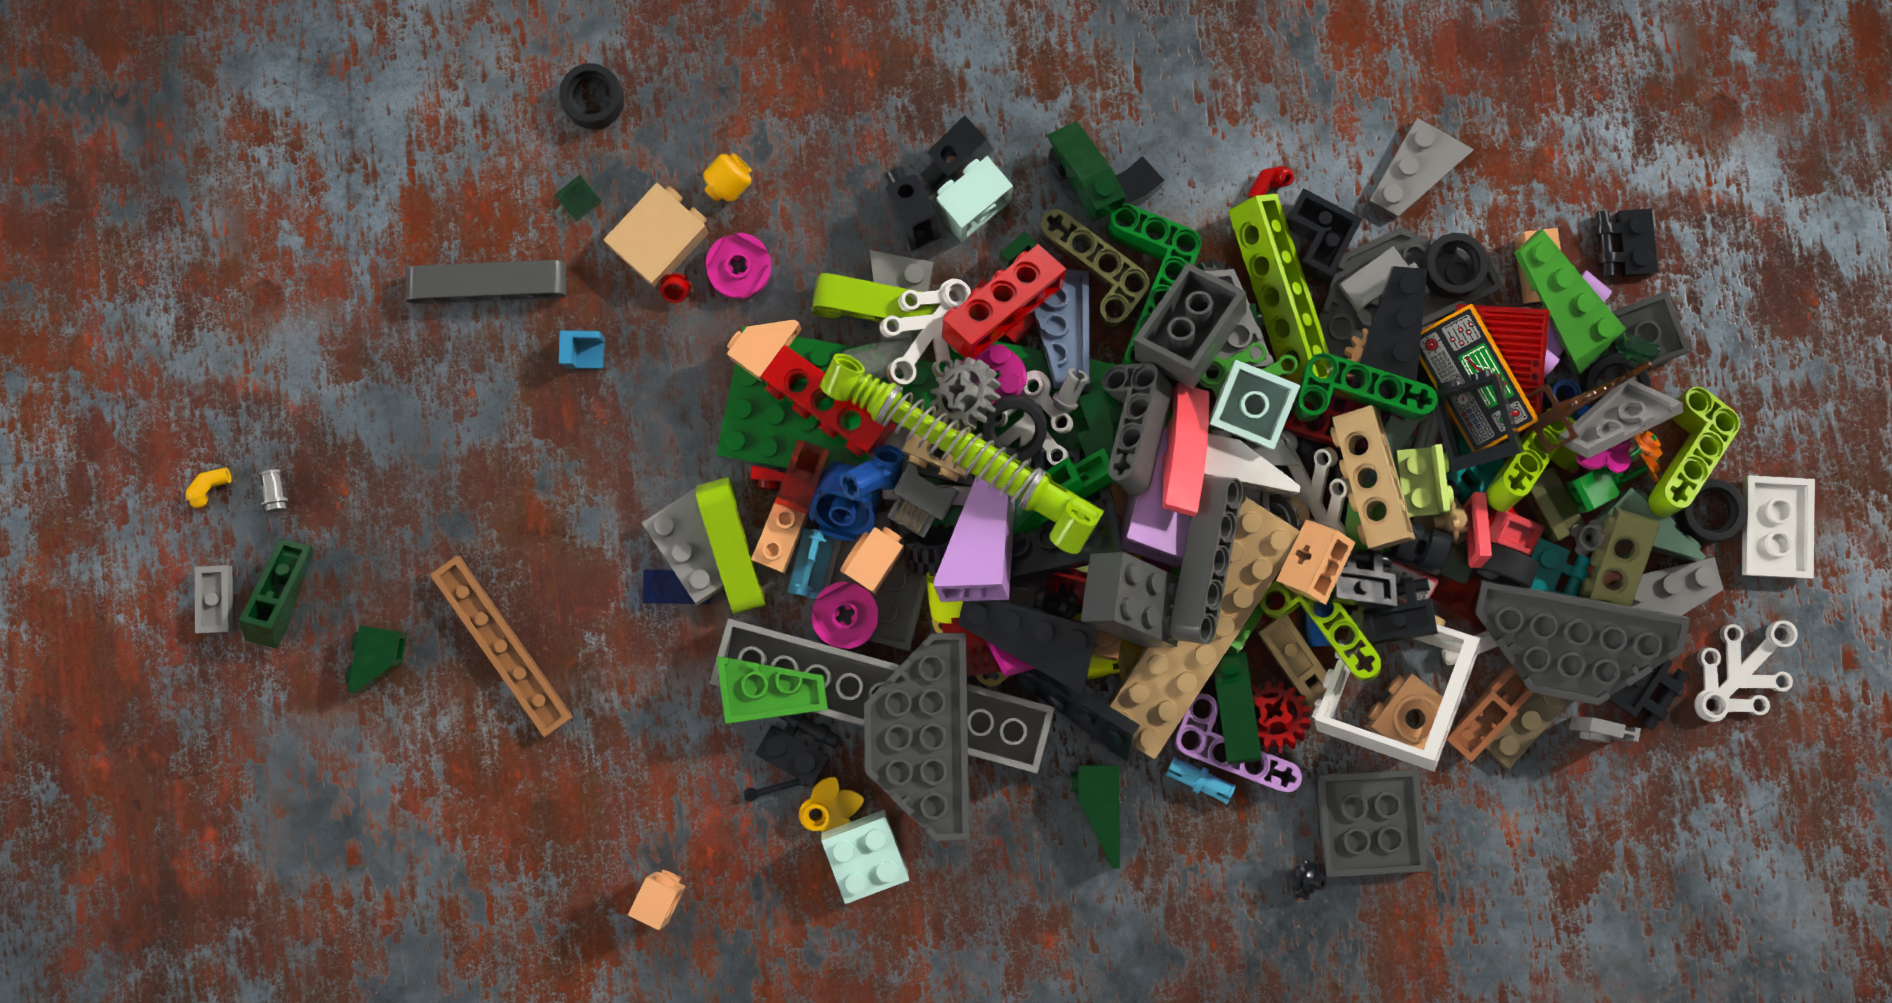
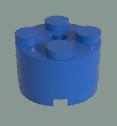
[809,461,882,541]

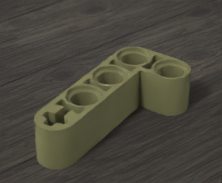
[1039,209,1150,329]

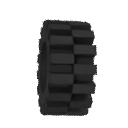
[903,524,955,576]

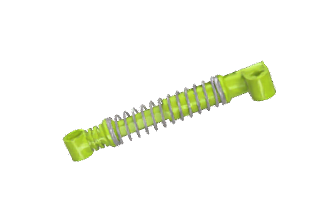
[820,354,1104,554]

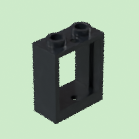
[1434,369,1524,472]

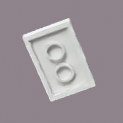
[1742,475,1815,579]

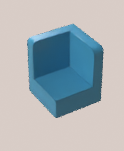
[559,331,605,369]

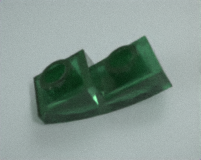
[1615,332,1660,365]

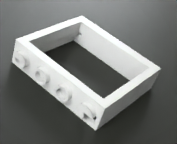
[1312,606,1480,772]

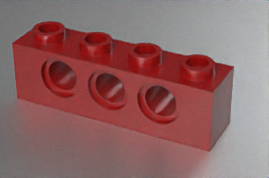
[941,244,1066,359]
[760,344,896,458]

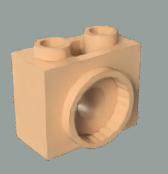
[840,527,904,595]
[1365,673,1443,750]

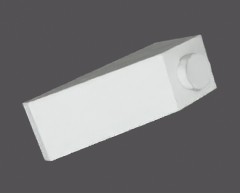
[1204,430,1301,497]

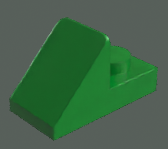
[1563,466,1619,513]

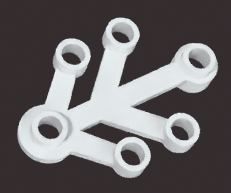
[880,279,971,387]
[995,370,1073,468]
[1280,430,1352,536]
[1694,621,1798,722]

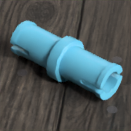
[1165,756,1236,805]

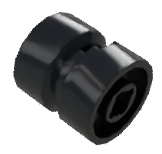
[1390,520,1452,575]

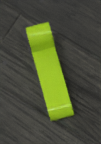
[811,273,940,331]
[1648,387,1740,518]
[1486,408,1580,512]
[696,477,766,614]
[1260,580,1381,681]

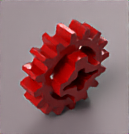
[1253,681,1311,754]

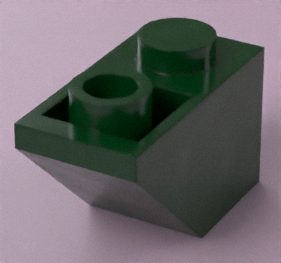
[345,625,408,693]

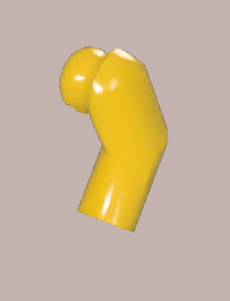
[185,467,231,508]

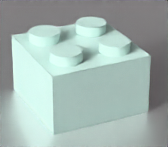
[936,156,1013,243]
[1209,360,1300,450]
[821,809,909,904]

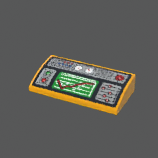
[1419,304,1539,452]

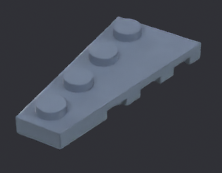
[1024,269,1090,391]

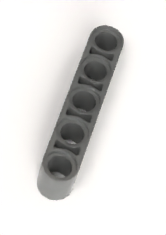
[405,260,567,304]
[1170,476,1243,644]

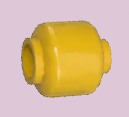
[703,153,752,202]

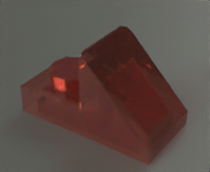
[774,440,830,515]
[1430,568,1486,632]

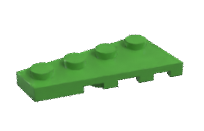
[1514,229,1626,374]

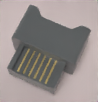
[887,463,959,538]

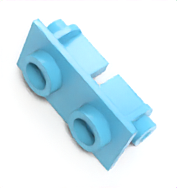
[788,528,835,599]

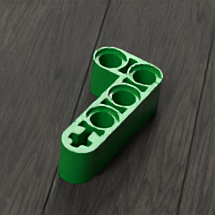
[1292,353,1438,421]

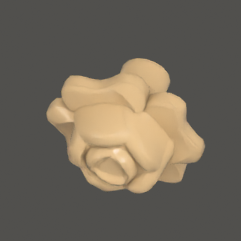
[1433,502,1469,541]

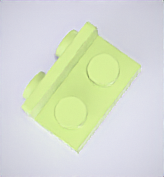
[1394,444,1454,518]

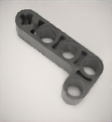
[1101,363,1173,496]

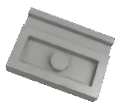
[1569,717,1641,743]

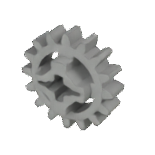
[930,357,1001,430]

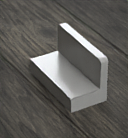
[1338,246,1418,313]

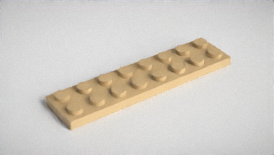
[1108,496,1300,759]

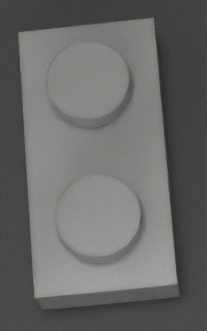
[194,565,233,634]

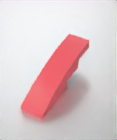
[1162,382,1209,517]

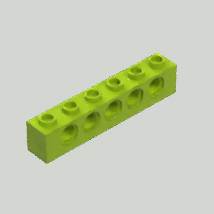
[1228,194,1330,384]

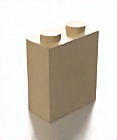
[603,183,709,290]

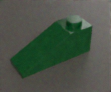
[1047,121,1126,222]
[239,538,312,649]
[1214,652,1262,765]
[1070,765,1120,869]

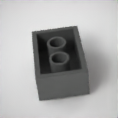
[1133,263,1246,389]
[1081,552,1179,648]

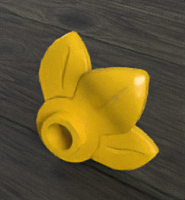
[799,777,864,832]

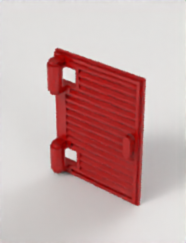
[1449,304,1550,431]

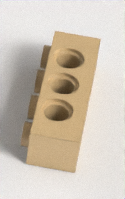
[1330,405,1416,551]

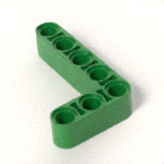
[1106,203,1201,365]

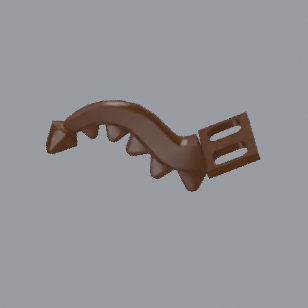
[1525,361,1652,453]

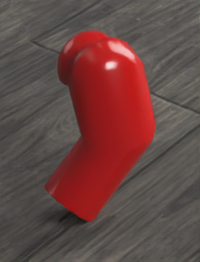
[1247,166,1294,199]

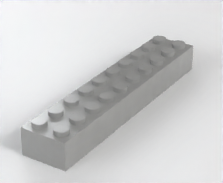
[709,618,1055,773]

